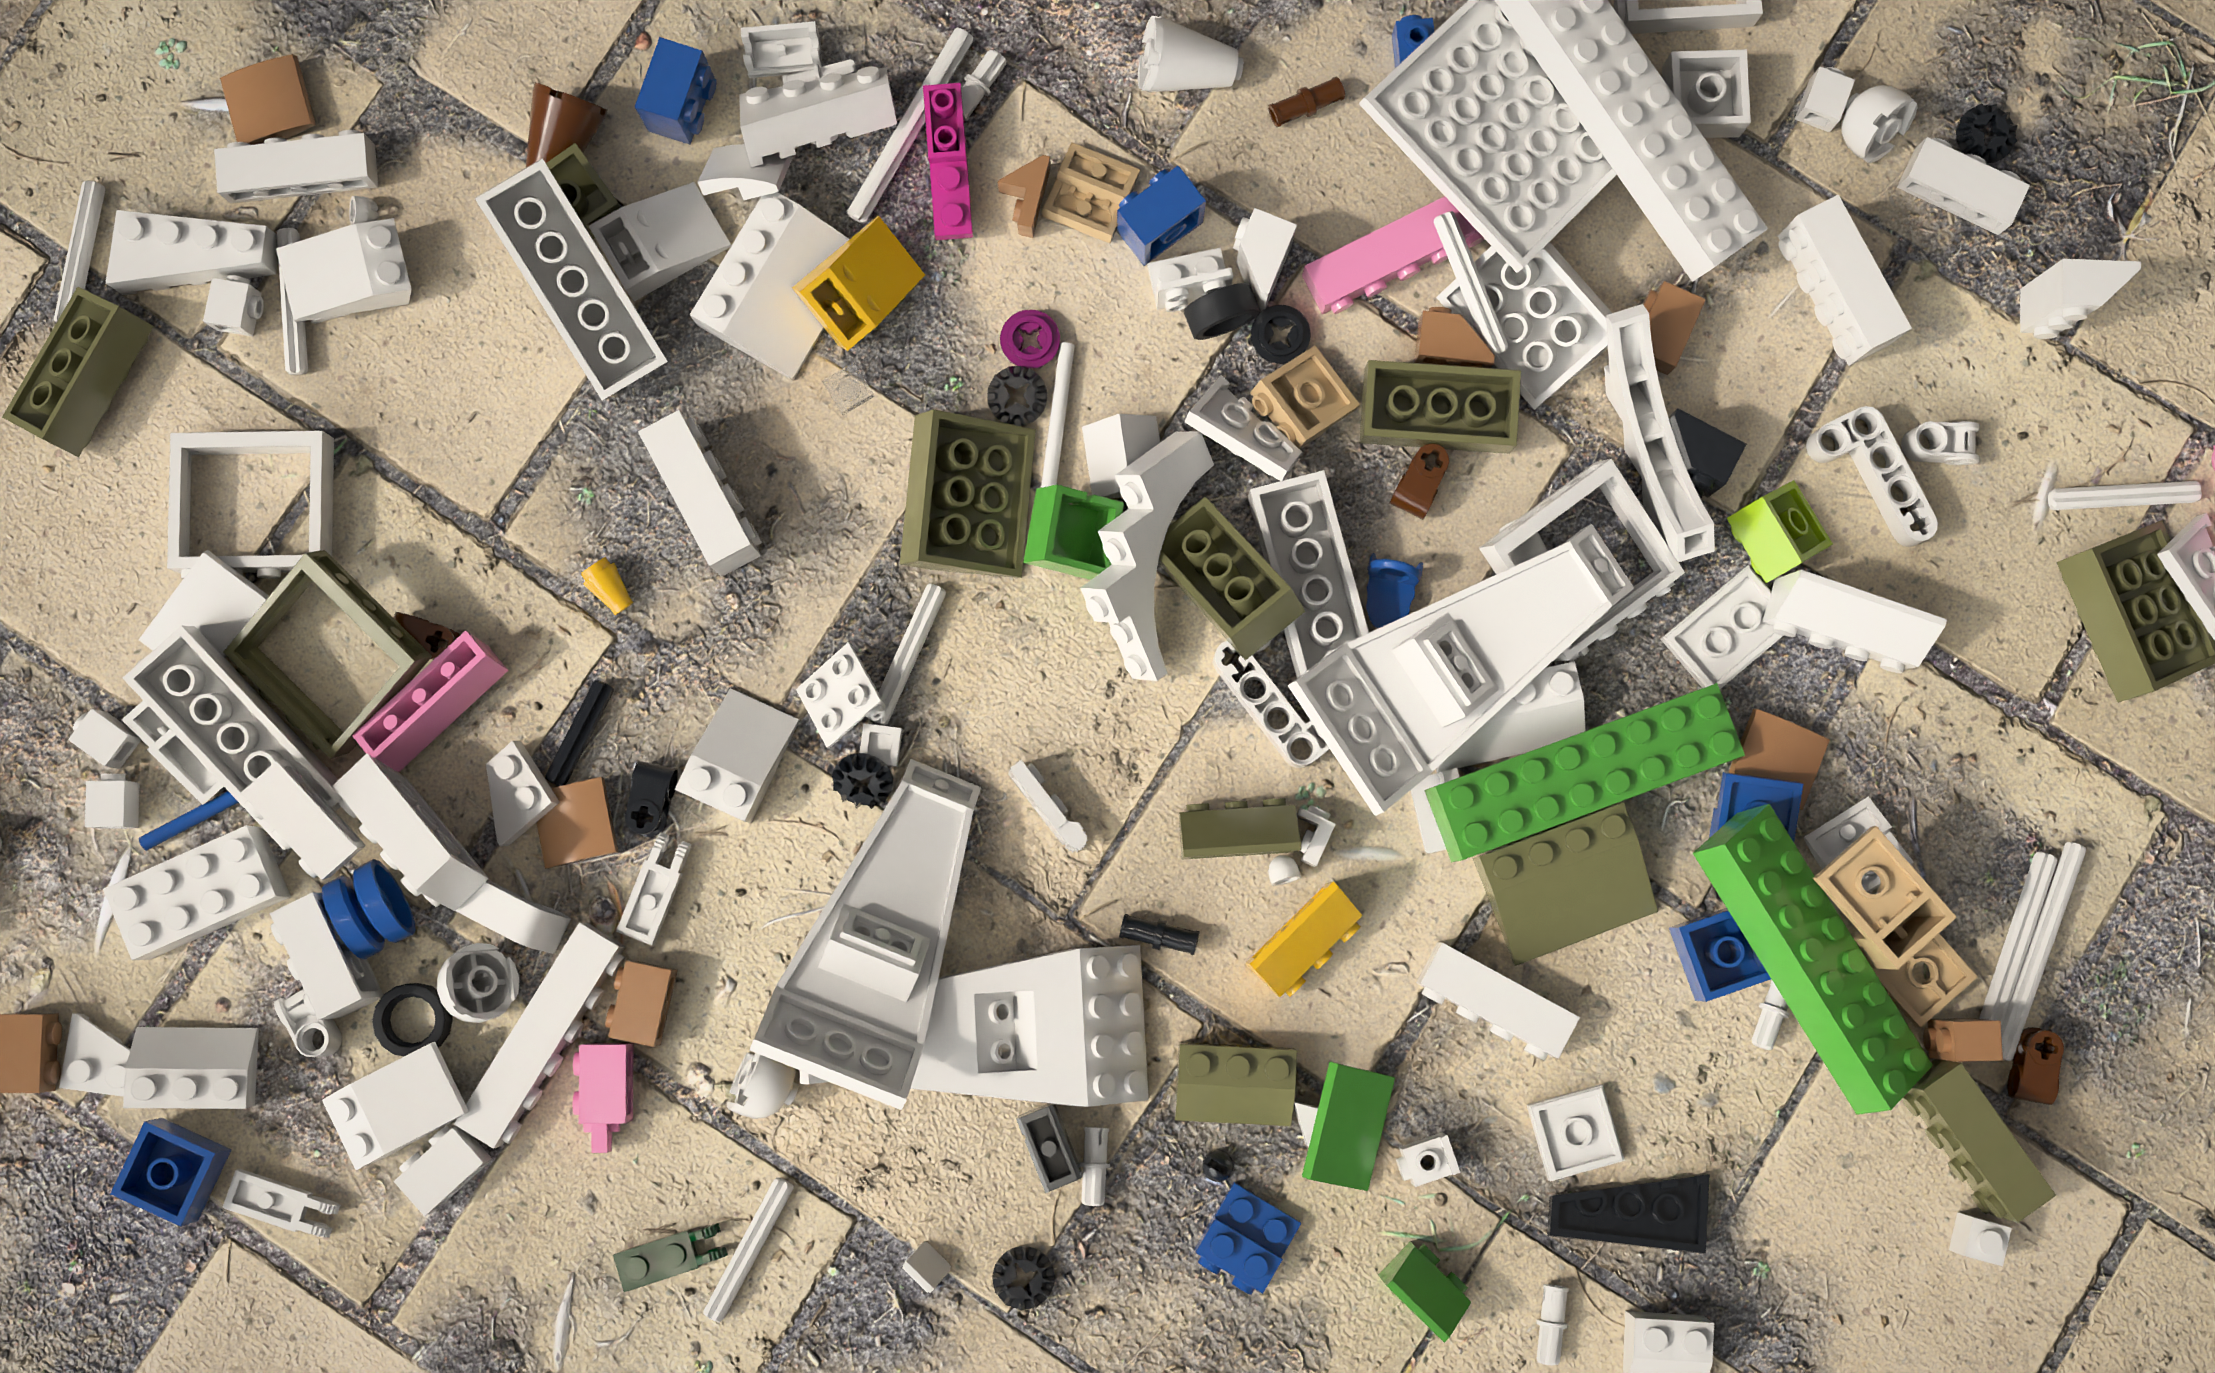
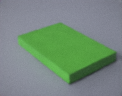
[1302,1062,1395,1191]

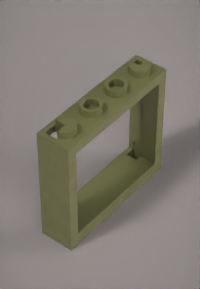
[223,550,432,759]

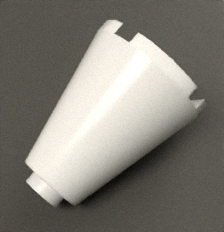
[1138,16,1244,92]

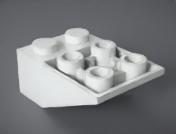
[589,182,732,302]

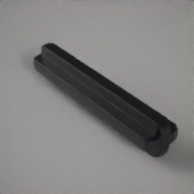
[545,680,614,786]

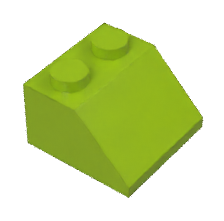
[1727,480,1833,583]

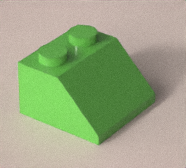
[1378,1242,1471,1343]

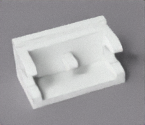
[741,21,822,78]

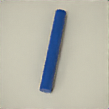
[139,791,239,851]

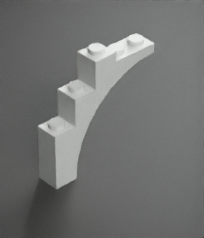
[1604,304,1715,562]
[1080,431,1214,681]

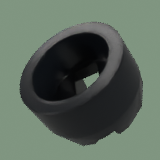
[1202,1150,1234,1182]

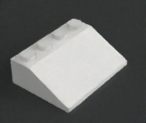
[690,192,849,380]
[1436,242,1612,410]

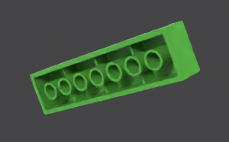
[1424,683,1745,863]
[1693,804,1933,1115]

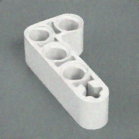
[1806,406,1938,547]
[1213,641,1330,768]
[456,880,571,954]

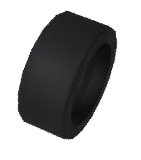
[1184,283,1260,340]
[372,983,453,1057]

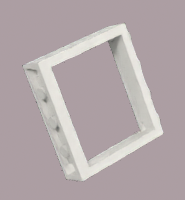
[1614,0,1763,34]
[167,431,334,579]
[1479,459,1685,662]

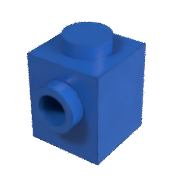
[1392,15,1434,68]

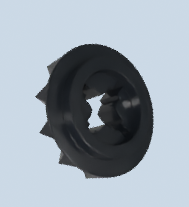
[1956,103,2018,163]
[1250,305,1311,365]
[987,366,1047,426]
[832,753,893,809]
[992,1246,1055,1311]

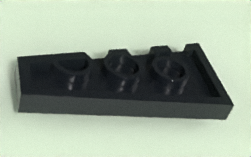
[1547,1174,1710,1254]

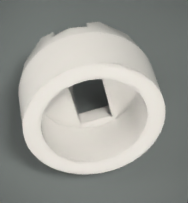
[349,196,379,225]
[1268,855,1301,886]

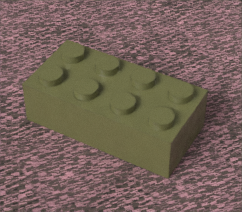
[1359,360,1521,454]
[1158,497,1305,661]
[1902,1059,2056,1223]

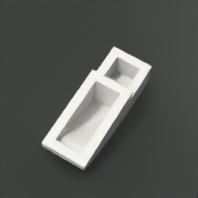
[122,701,224,805]

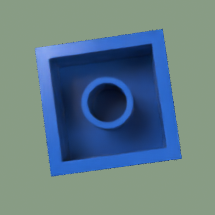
[635,37,717,145]
[1117,166,1206,266]
[1669,908,1771,1002]
[110,1118,232,1227]

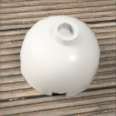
[1841,85,1918,163]
[437,943,519,1023]
[727,1052,799,1119]

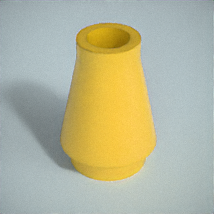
[581,557,634,615]

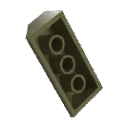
[2,287,154,458]

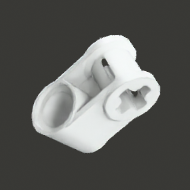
[1901,421,1980,465]
[274,988,342,1057]

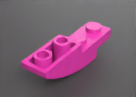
[923,83,973,240]

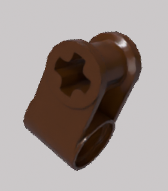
[1389,443,1449,520]
[393,612,461,660]
[2007,1027,2064,1105]

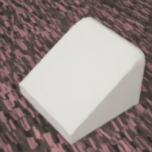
[1294,1101,1318,1147]
[902,1241,951,1293]

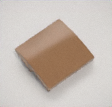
[220,54,316,145]
[1729,709,1830,810]
[536,777,619,869]

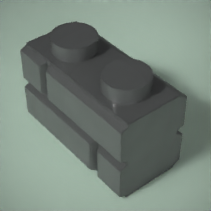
[1016,1103,1083,1193]

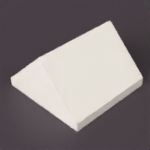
[1082,414,1160,499]

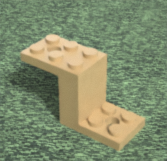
[1813,826,1977,1028]

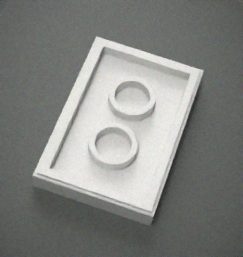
[139,550,269,658]
[1660,565,1784,689]

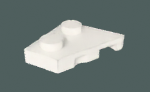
[486,741,560,846]
[59,1013,130,1097]

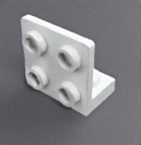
[1147,247,1233,312]

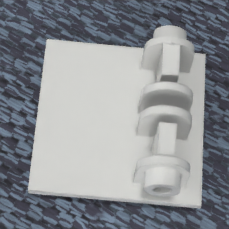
[796,642,886,748]

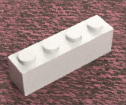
[214,130,379,204]
[1416,942,1580,1061]

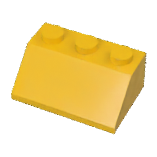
[1245,881,1363,997]

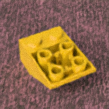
[792,216,925,351]

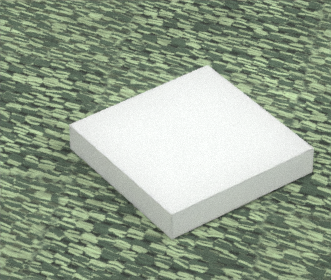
[1527,1084,1625,1181]

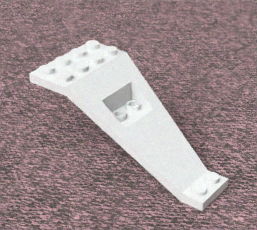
[1288,524,1634,816]
[750,759,981,1110]
[800,945,1149,1107]

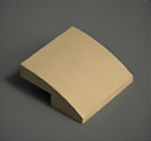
[1042,142,1140,243]

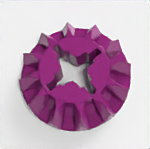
[1000,309,1060,369]

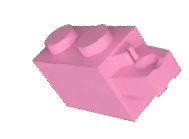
[573,1043,634,1153]

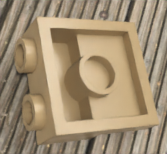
[1250,345,1360,449]

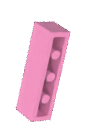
[352,631,508,773]

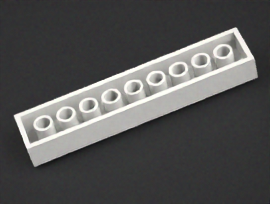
[1495,0,1768,282]

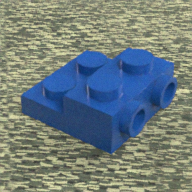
[1709,772,1803,842]
[1194,1182,1301,1295]

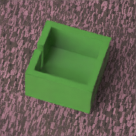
[1023,484,1124,580]

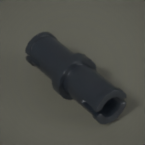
[1119,914,1200,955]

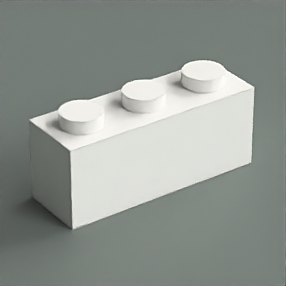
[1897,137,2030,235]
[241,759,366,880]

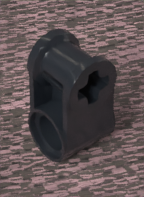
[625,761,678,837]

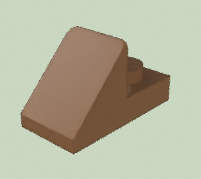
[997,155,1051,238]

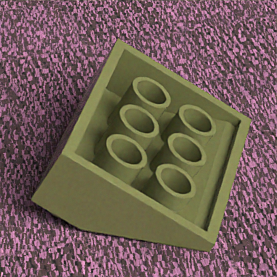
[900,409,1036,578]
[2056,520,2215,703]
[1473,802,1658,966]

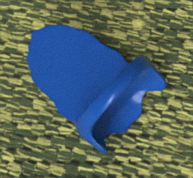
[1366,553,1423,629]

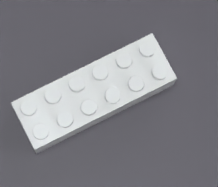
[475,158,668,400]
[1248,470,1369,678]
[123,625,342,850]

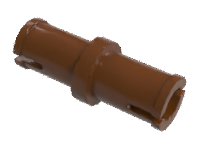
[1268,77,1345,127]

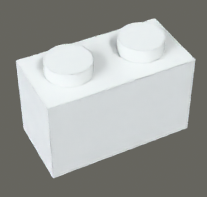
[393,1126,493,1217]

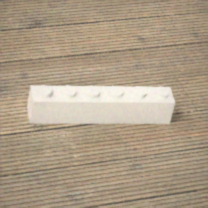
[454,923,626,1149]

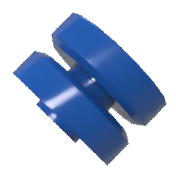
[322,859,416,960]

